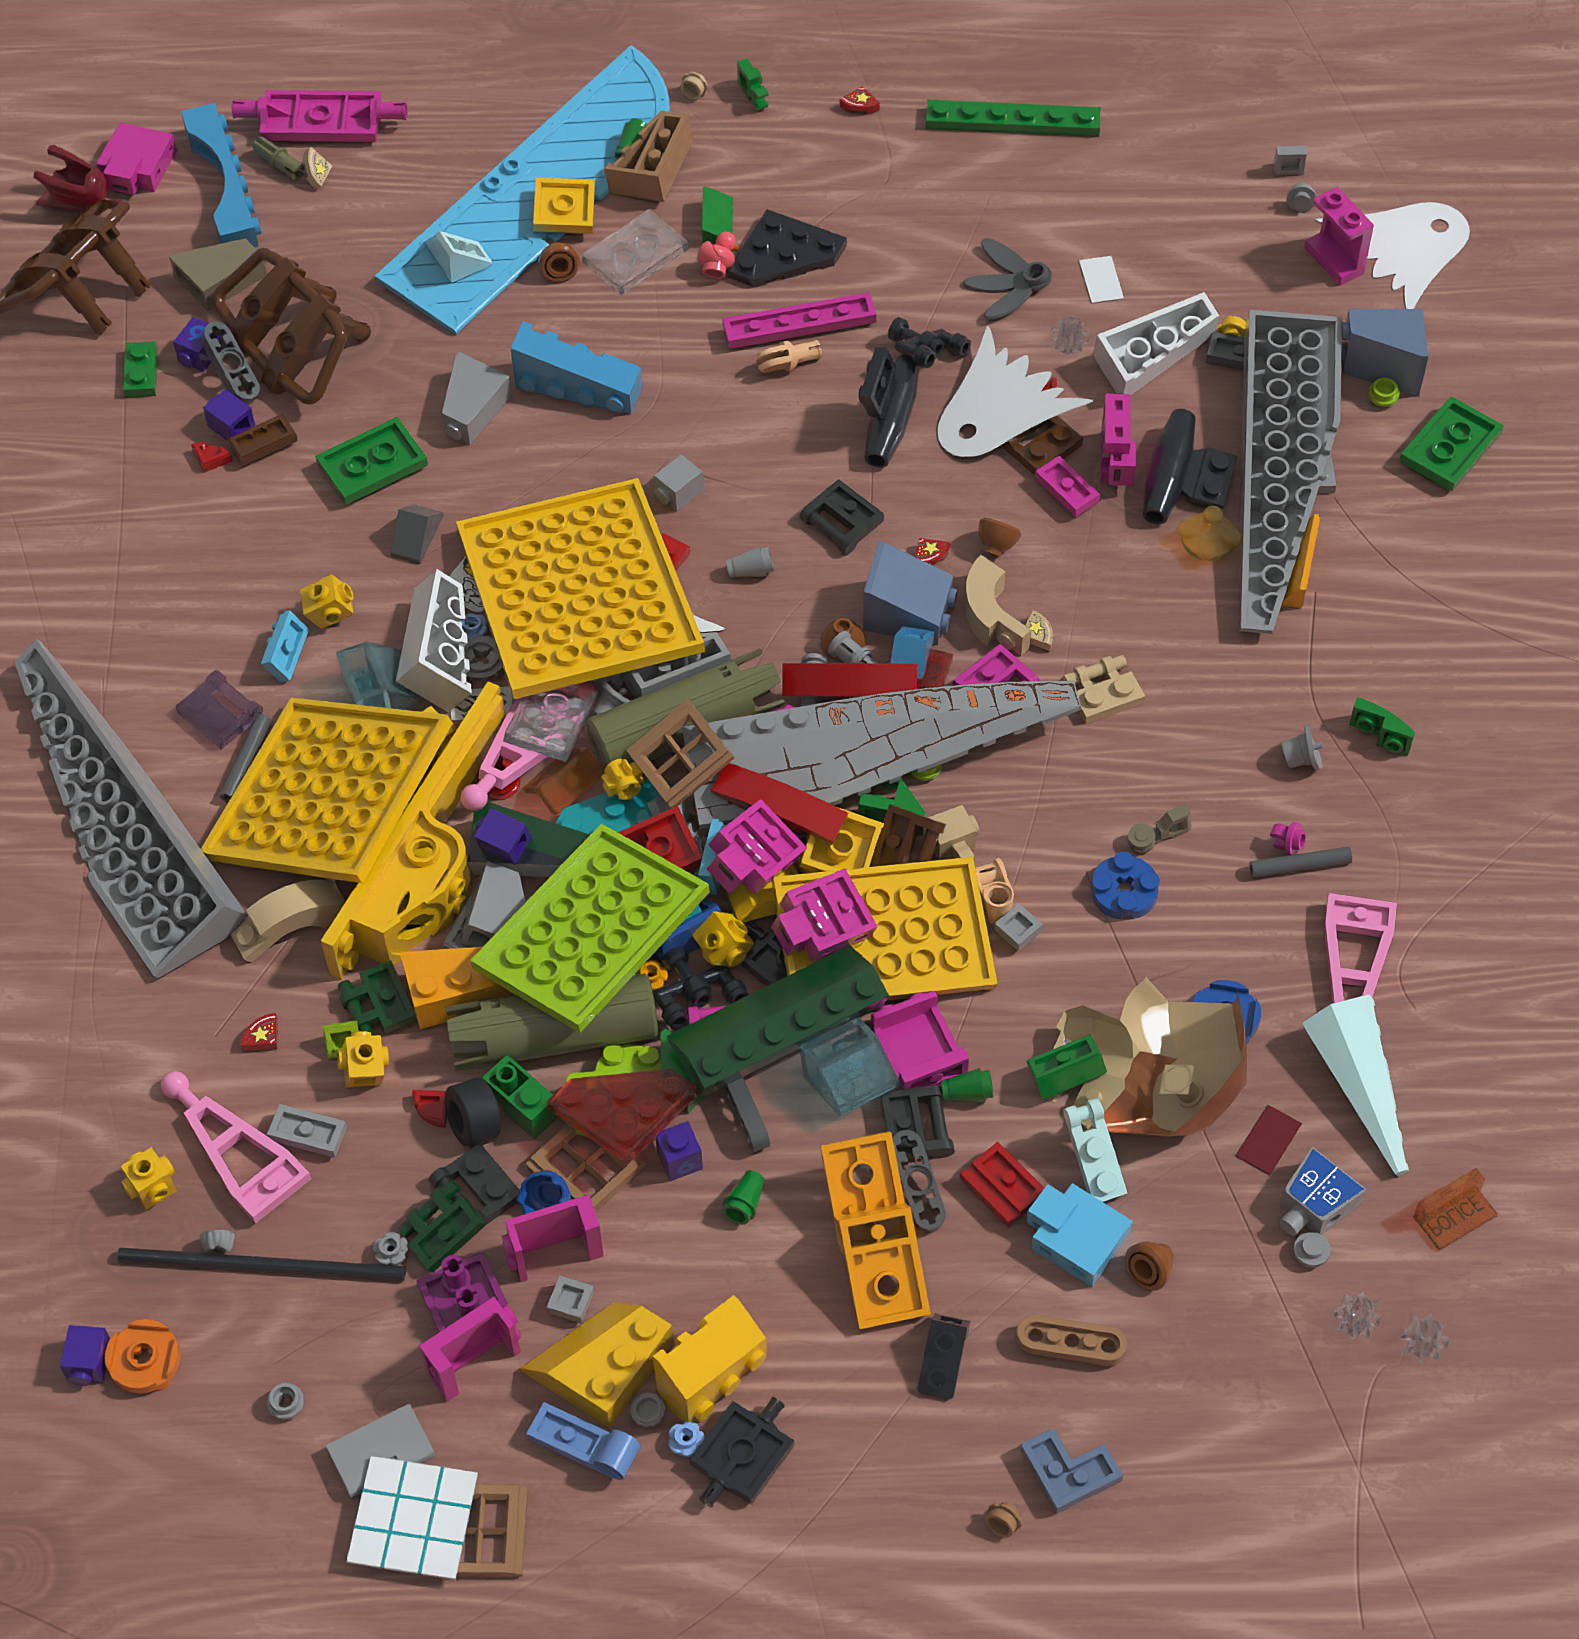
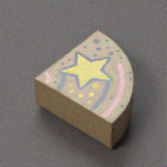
[303,147,332,190]
[1025,610,1053,651]

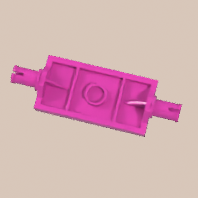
[232,90,408,142]

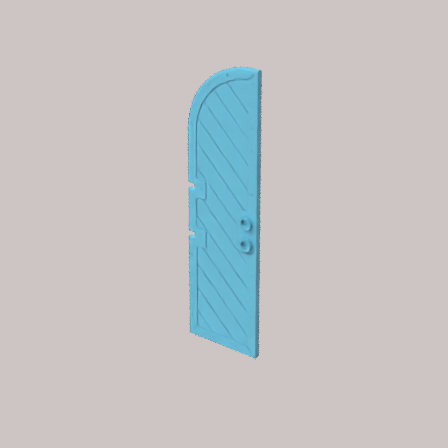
[375,45,670,335]

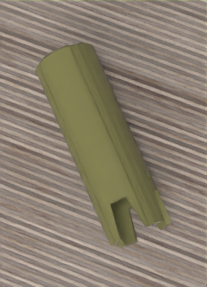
[585,649,785,773]
[445,974,658,1072]

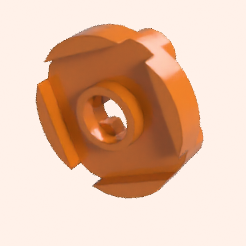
[105,1319,181,1394]

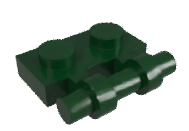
[338,960,417,1036]
[398,1180,486,1273]

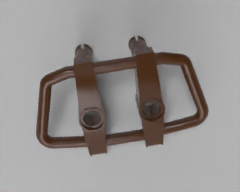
[0,197,151,334]
[213,248,371,405]

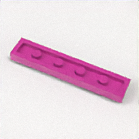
[722,292,877,349]

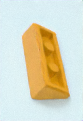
[1282,514,1320,609]

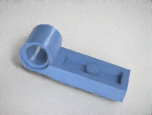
[526,1402,641,1480]

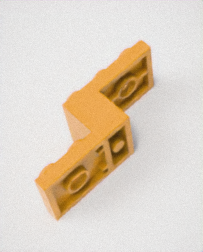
[819,1131,931,1329]

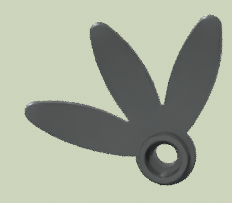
[963,238,1052,320]

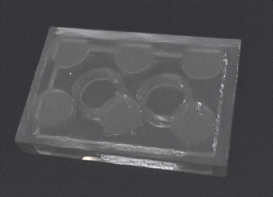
[582,209,689,295]
[503,685,598,762]

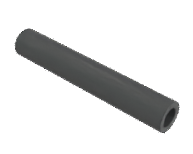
[220,714,271,802]
[1249,846,1352,878]

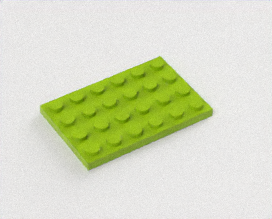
[470,823,710,1033]

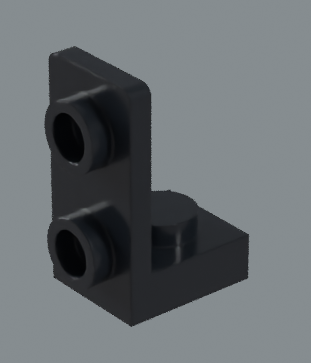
[917,1313,971,1399]

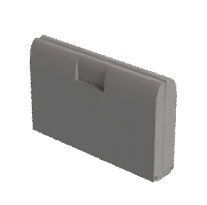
[326,1403,436,1498]

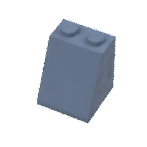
[1341,309,1429,396]
[863,541,958,645]

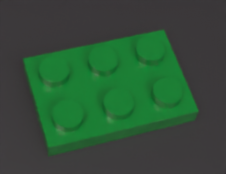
[1399,396,1504,491]
[315,417,428,505]

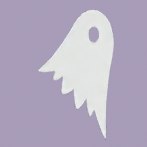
[1316,202,1469,309]
[937,326,1093,457]

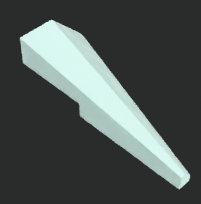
[1302,995,1409,1177]

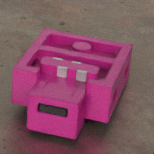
[96,122,177,195]
[1101,394,1136,486]
[707,799,807,894]
[771,868,878,962]

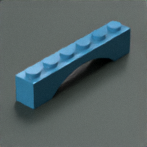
[181,103,262,247]

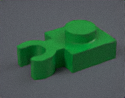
[737,58,769,110]

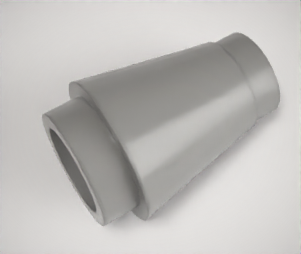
[726,545,774,578]

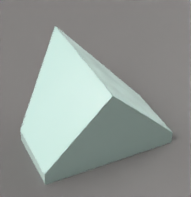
[424,231,492,283]

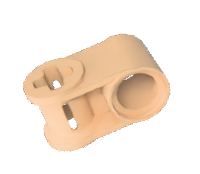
[975,858,1014,925]

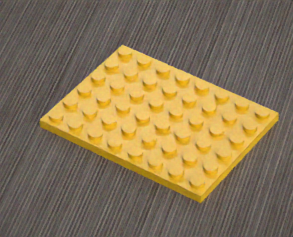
[456,478,705,699]

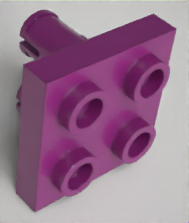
[416,1251,509,1332]

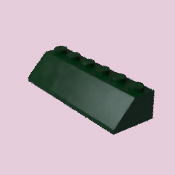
[667,945,889,1098]

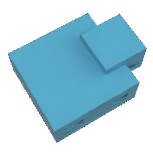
[1026,1183,1133,1287]

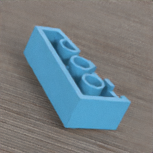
[510,321,643,414]

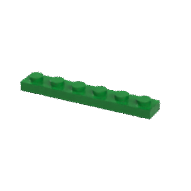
[926,99,1101,137]

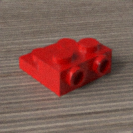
[618,805,702,872]

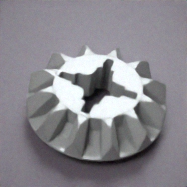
[464,635,503,682]

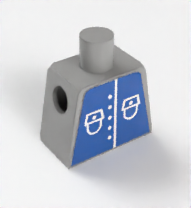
[1279,1147,1366,1236]

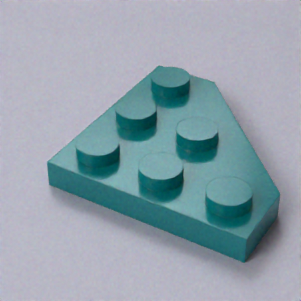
[556,778,675,835]

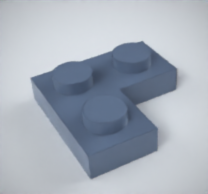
[1020,1428,1123,1514]

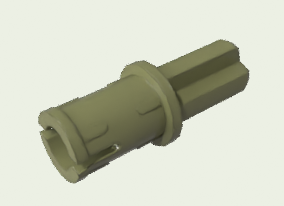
[252,137,305,181]

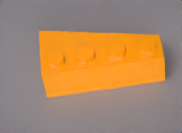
[400,947,515,1030]

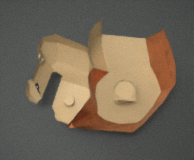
[1035,977,1247,1136]

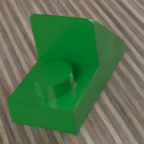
[858,780,925,836]

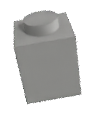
[654,454,704,512]

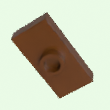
[227,414,298,466]

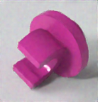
[1270,822,1306,855]

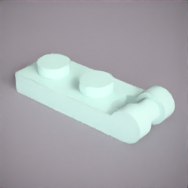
[1063,1098,1128,1202]

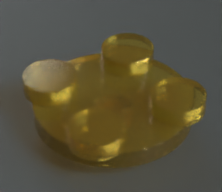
[1178,506,1242,561]

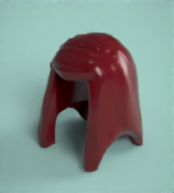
[34,145,108,213]

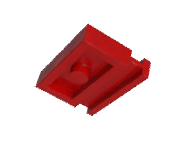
[960,1142,1044,1228]

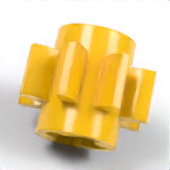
[601,759,644,800]

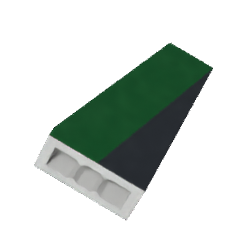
[468,802,590,877]

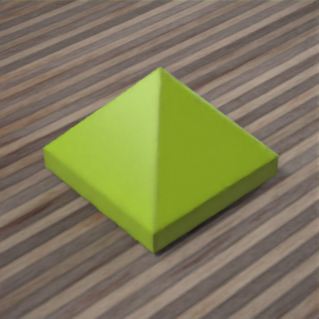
[322,1021,359,1059]

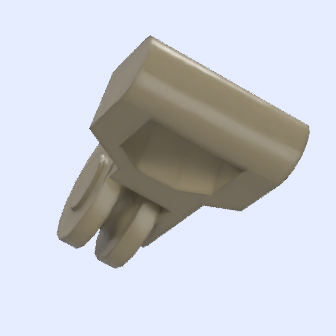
[1128,805,1192,853]

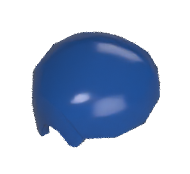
[516,1170,571,1215]

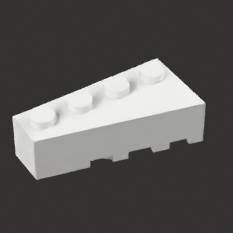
[1093,292,1219,396]
[396,569,472,712]

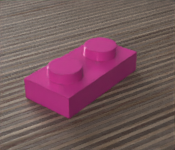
[1035,456,1100,518]

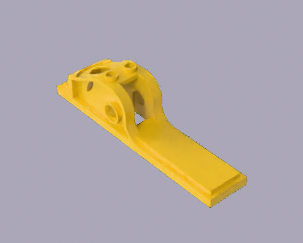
[321,682,506,980]

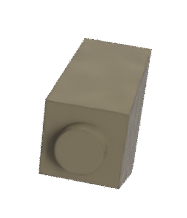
[169,239,267,311]

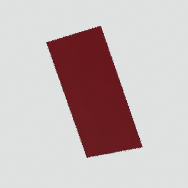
[1236,1105,1302,1175]

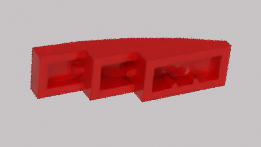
[782,663,917,697]
[711,763,848,845]

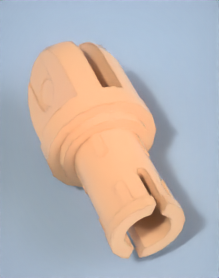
[756,340,822,373]

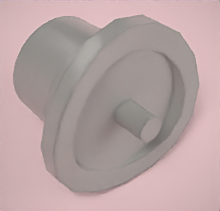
[592,680,630,714]
[1282,725,1323,770]

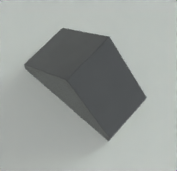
[390,504,444,564]

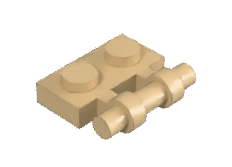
[1063,655,1146,724]

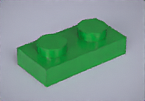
[123,341,158,398]

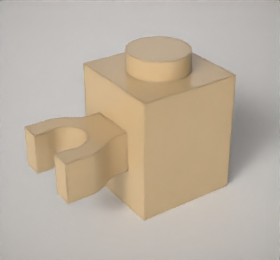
[925,805,979,860]

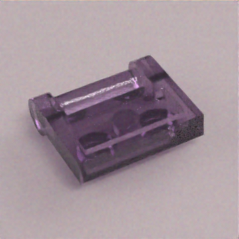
[176,670,263,750]

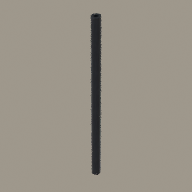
[118,1247,406,1281]

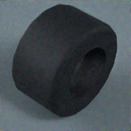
[444,1078,501,1146]

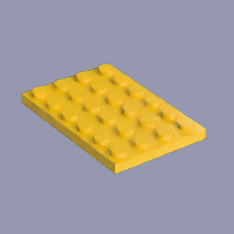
[772,857,998,1001]

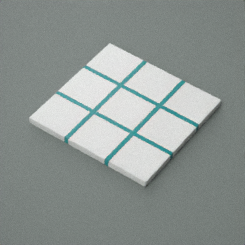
[347,1456,478,1580]

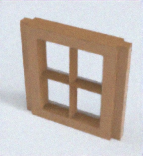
[627,699,735,808]
[525,1124,646,1213]
[456,1485,528,1578]

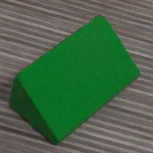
[702,187,733,245]
[1026,1034,1107,1099]

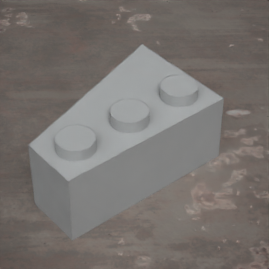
[619,632,731,699]

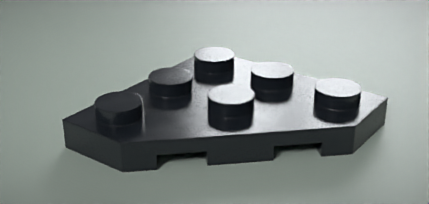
[728,209,847,287]

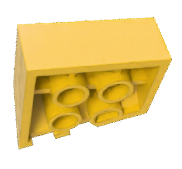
[653,1295,767,1423]
[520,1302,674,1429]

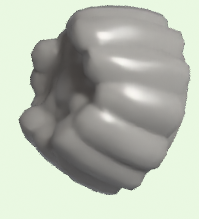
[200,1230,235,1253]
[630,1392,666,1428]

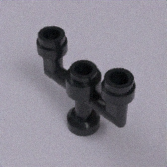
[888,317,971,368]
[652,946,749,1030]

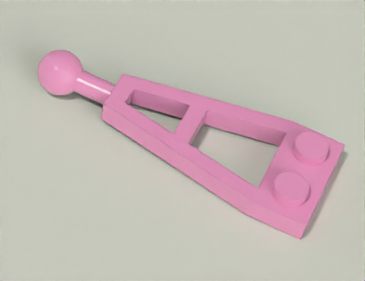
[461,694,584,811]
[1324,893,1397,1004]
[161,1071,311,1224]

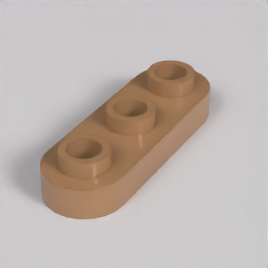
[1017,1315,1127,1366]

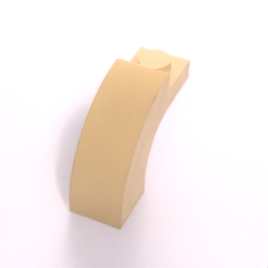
[965,555,1031,656]
[231,880,345,963]

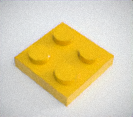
[533,177,595,234]

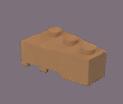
[604,111,694,202]

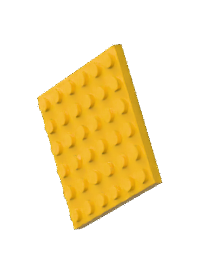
[201,697,453,883]

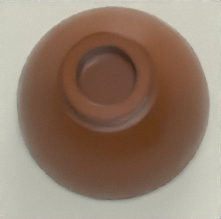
[538,242,580,283]
[978,517,1022,557]
[821,618,866,661]
[1125,1241,1174,1291]

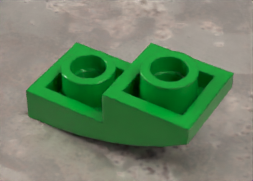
[1349,697,1415,756]

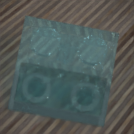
[336,642,423,710]
[799,1017,899,1116]

